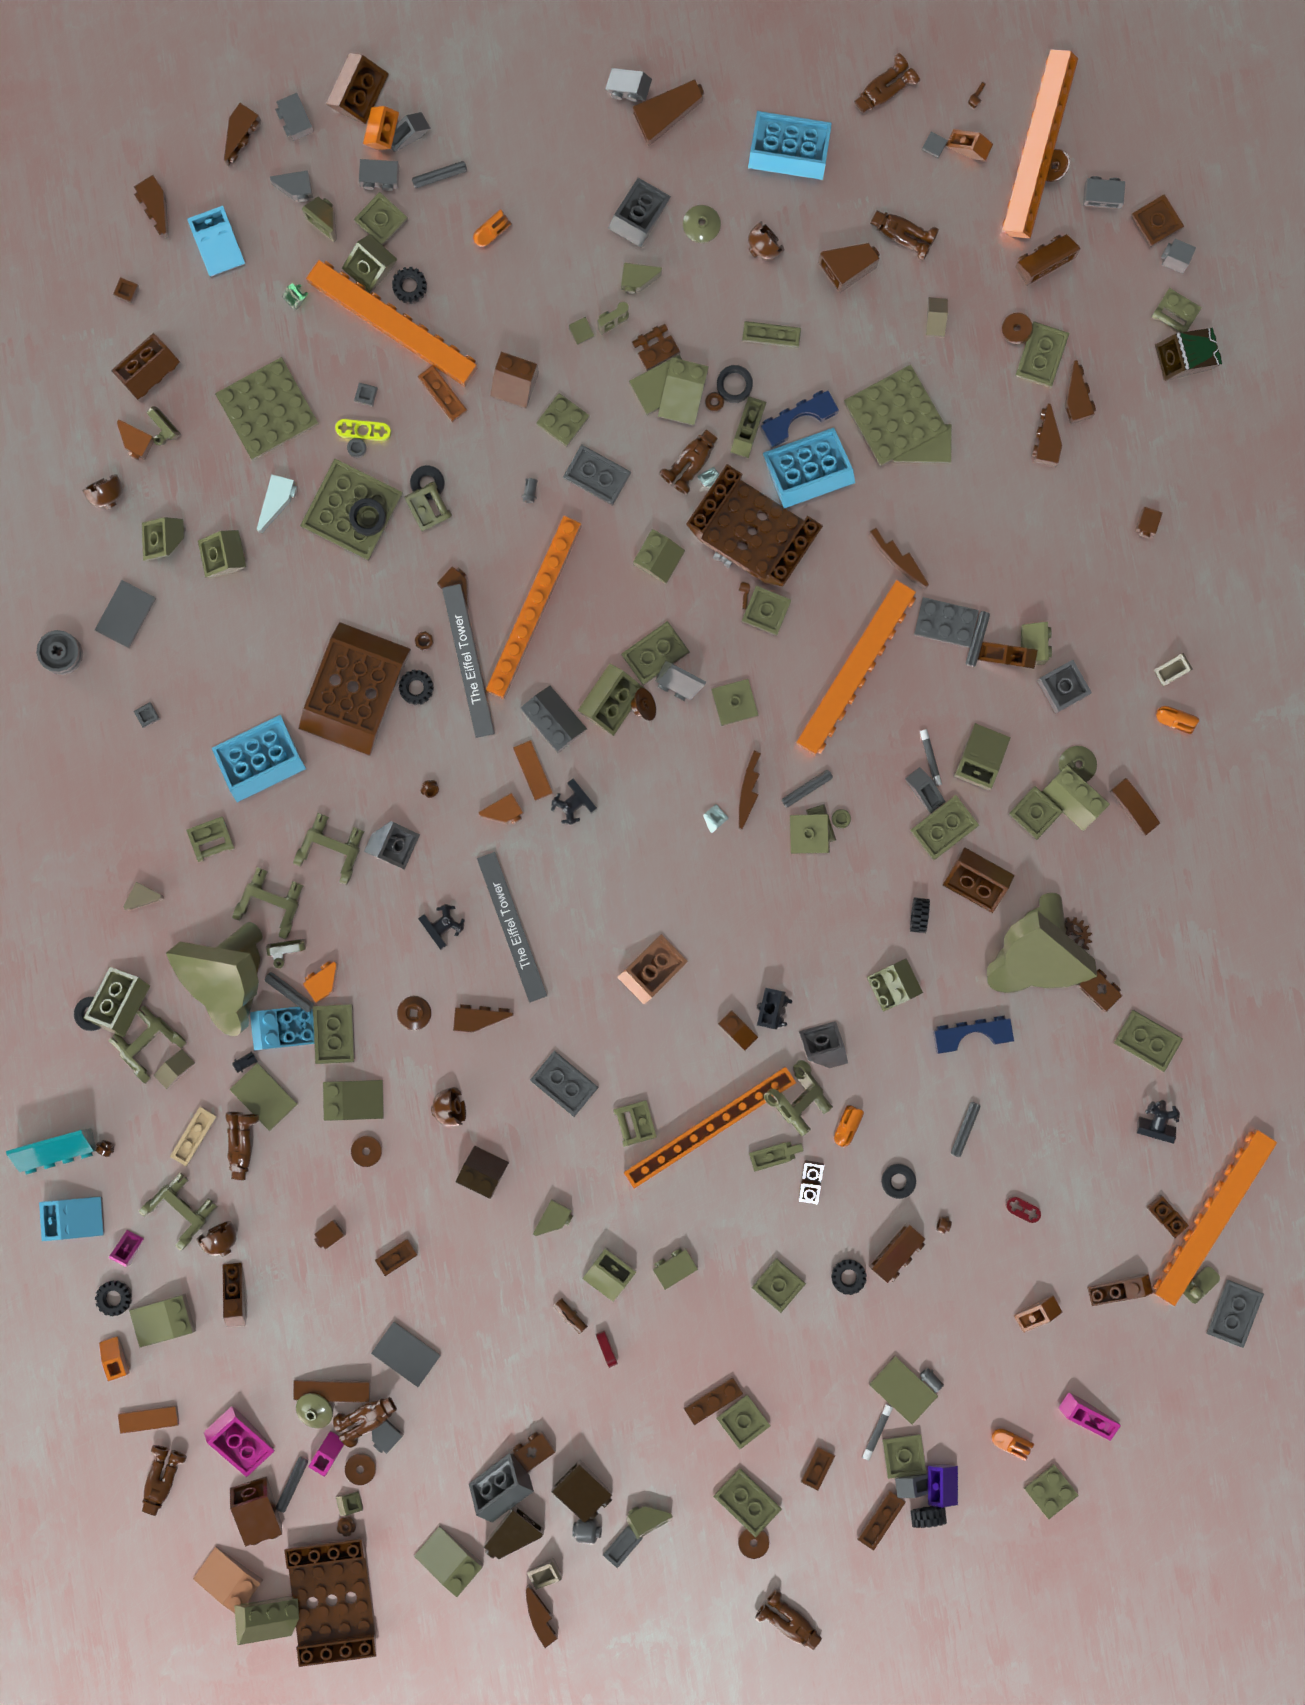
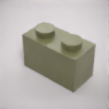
[653,1248,698,1290]

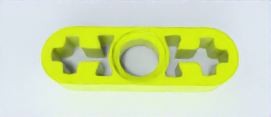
[335,419,391,441]

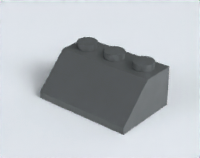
[520,686,587,753]
[469,1453,534,1522]

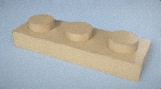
[170,1107,217,1167]

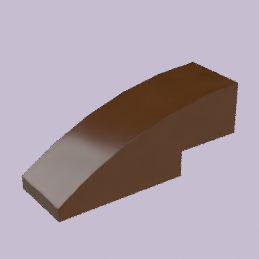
[978,642,1038,669]
[1110,778,1160,836]
[526,1584,558,1648]

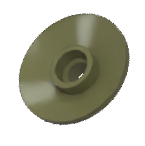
[683,205,721,243]
[1059,746,1097,782]
[296,1393,333,1429]

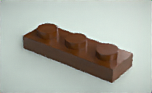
[684,1377,743,1425]
[857,1490,906,1551]

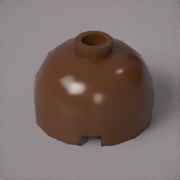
[748,221,785,260]
[82,474,122,509]
[431,1087,466,1127]
[197,1221,237,1257]

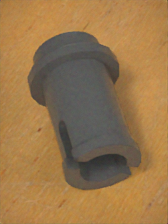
[521,478,538,503]
[920,1368,944,1393]

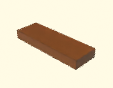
[418,365,467,422]
[513,740,553,801]
[118,1406,179,1434]

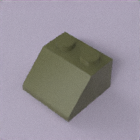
[342,234,397,293]
[633,529,685,584]
[198,530,246,578]

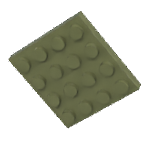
[215,357,319,461]
[844,365,948,467]
[300,459,403,561]

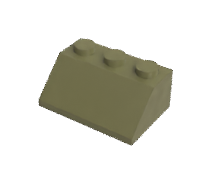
[578,664,644,736]
[1041,764,1110,831]
[84,967,150,1037]
[234,1596,299,1645]

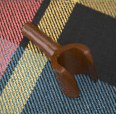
[968,82,986,109]
[739,582,750,609]

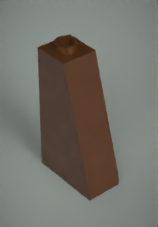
[633,79,704,146]

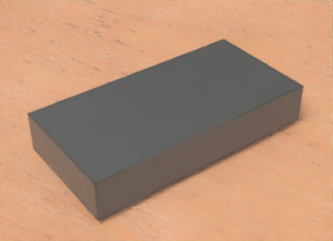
[603,1525,643,1568]

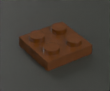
[1131,194,1184,247]

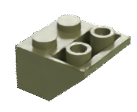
[1020,622,1052,665]
[867,958,923,1012]
[582,1247,636,1302]

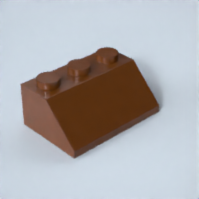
[326,53,389,124]
[1015,234,1081,286]
[111,333,180,400]
[943,847,1015,913]
[869,1223,925,1283]

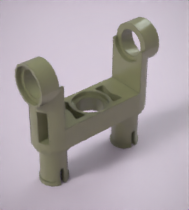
[293,813,365,885]
[232,867,304,939]
[108,1005,187,1084]
[764,1060,833,1136]
[139,1172,217,1251]

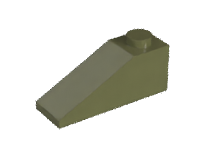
[730,396,766,458]

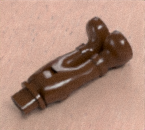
[854,53,920,113]
[870,210,939,260]
[659,430,718,495]
[225,1112,259,1180]
[333,1397,397,1448]
[142,1445,187,1516]
[755,1590,822,1650]

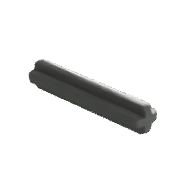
[412,161,467,188]
[966,611,990,667]
[782,770,833,808]
[265,972,314,1013]
[951,1102,980,1157]
[276,1457,308,1513]

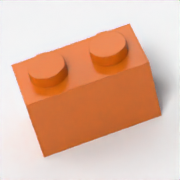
[363,106,399,150]

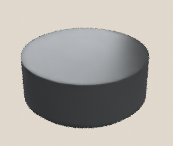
[347,438,367,458]

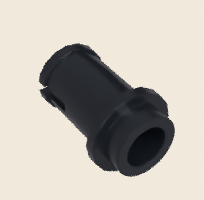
[232,1051,258,1073]

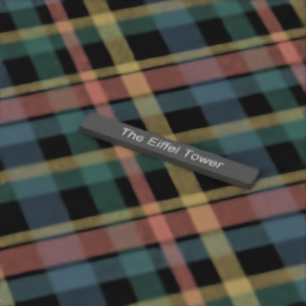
[442,584,495,738]
[477,852,547,1003]

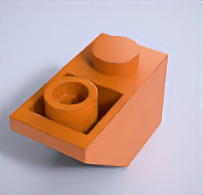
[303,961,338,1003]
[99,1336,130,1381]

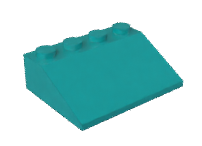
[6,1128,96,1175]

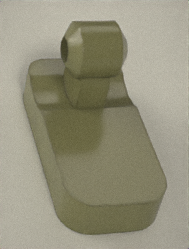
[147,406,181,445]
[266,939,306,968]
[1183,1266,1220,1304]

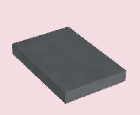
[563,444,631,506]
[95,580,156,648]
[530,1051,599,1117]
[1206,1280,1264,1348]
[371,1322,441,1387]

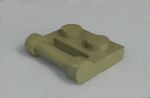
[1152,288,1202,333]
[597,302,629,335]
[404,481,452,531]
[186,817,235,862]
[613,1100,657,1147]

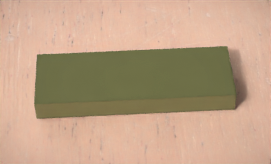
[742,321,801,348]

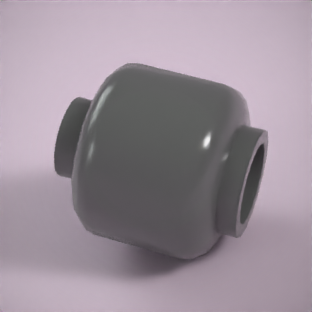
[572,1518,602,1544]

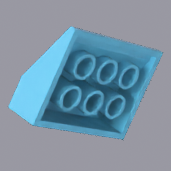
[748,111,832,180]
[763,428,855,508]
[212,715,306,802]

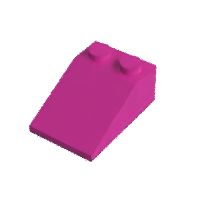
[204,1406,275,1477]

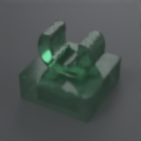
[282,283,308,311]

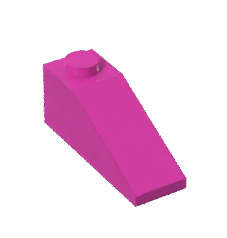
[1059,1392,1121,1441]

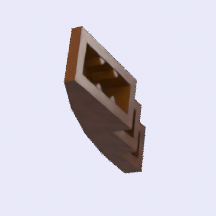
[868,528,929,589]
[738,750,761,830]
[293,1380,370,1402]

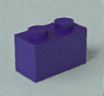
[928,1464,958,1507]

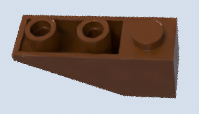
[224,103,261,166]
[134,175,169,239]
[1065,360,1096,424]
[1032,403,1062,467]
[453,1004,514,1032]
[222,1263,246,1327]
[1087,1274,1153,1306]

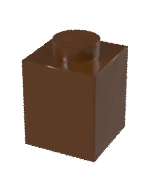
[1135,507,1163,538]
[314,1219,346,1250]

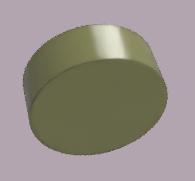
[831,809,851,829]

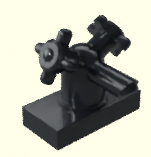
[551,779,597,825]
[418,904,465,950]
[757,988,792,1030]
[1137,1100,1180,1144]

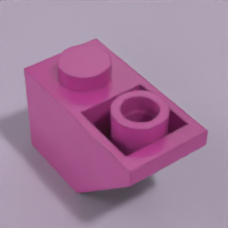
[308,1431,344,1477]

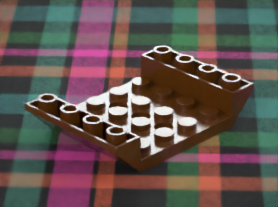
[686,464,823,587]
[298,622,411,756]
[284,1539,377,1667]

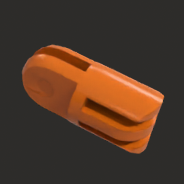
[473,209,512,247]
[1156,706,1199,734]
[834,1105,864,1147]
[992,1428,1035,1461]

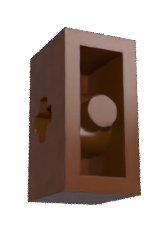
[1076,969,1123,1012]
[512,1431,556,1472]

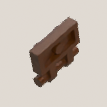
[632,324,680,371]

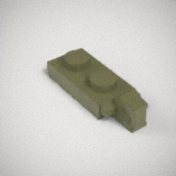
[749,1142,804,1172]

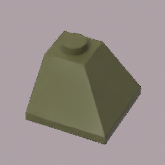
[302,196,337,242]
[142,517,184,561]

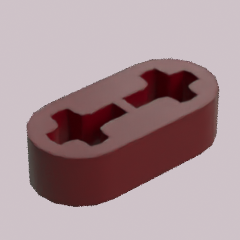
[1006,1197,1041,1223]
[596,1330,618,1368]

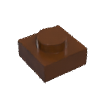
[113,277,139,303]

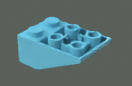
[187,206,245,277]
[250,1007,315,1051]
[39,1197,104,1241]

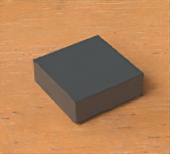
[922,132,948,158]
[354,382,378,407]
[134,702,160,728]

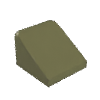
[569,317,594,345]
[336,1491,363,1516]

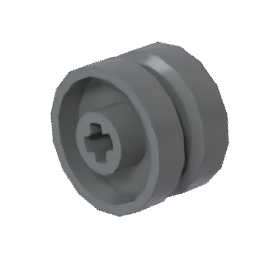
[36,630,83,675]

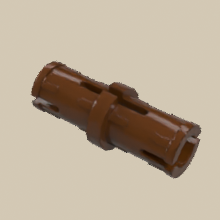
[553,1298,588,1334]

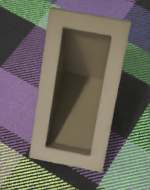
[926,297,948,337]
[1154,653,1193,686]
[123,882,164,911]
[154,1049,195,1089]
[527,1558,563,1590]

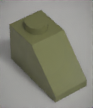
[621,263,662,294]
[533,1199,573,1236]
[626,1506,673,1539]

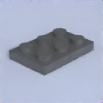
[914,597,979,648]

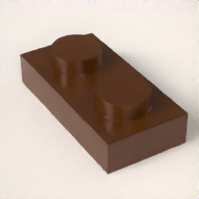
[375,1239,418,1276]
[801,1447,835,1491]

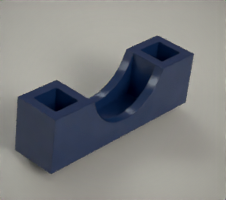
[760,390,839,449]
[933,1015,1014,1054]

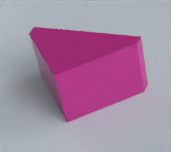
[109,1230,144,1267]

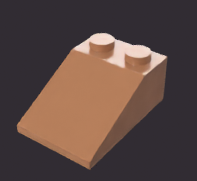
[617,934,688,1004]
[193,1547,263,1613]

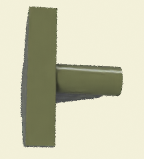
[987,893,1097,993]
[166,922,263,1036]

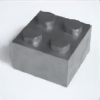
[1037,660,1092,714]

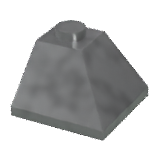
[364,821,420,870]
[799,1021,848,1068]

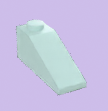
[257,474,297,533]

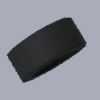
[717,365,753,403]
[349,498,386,536]

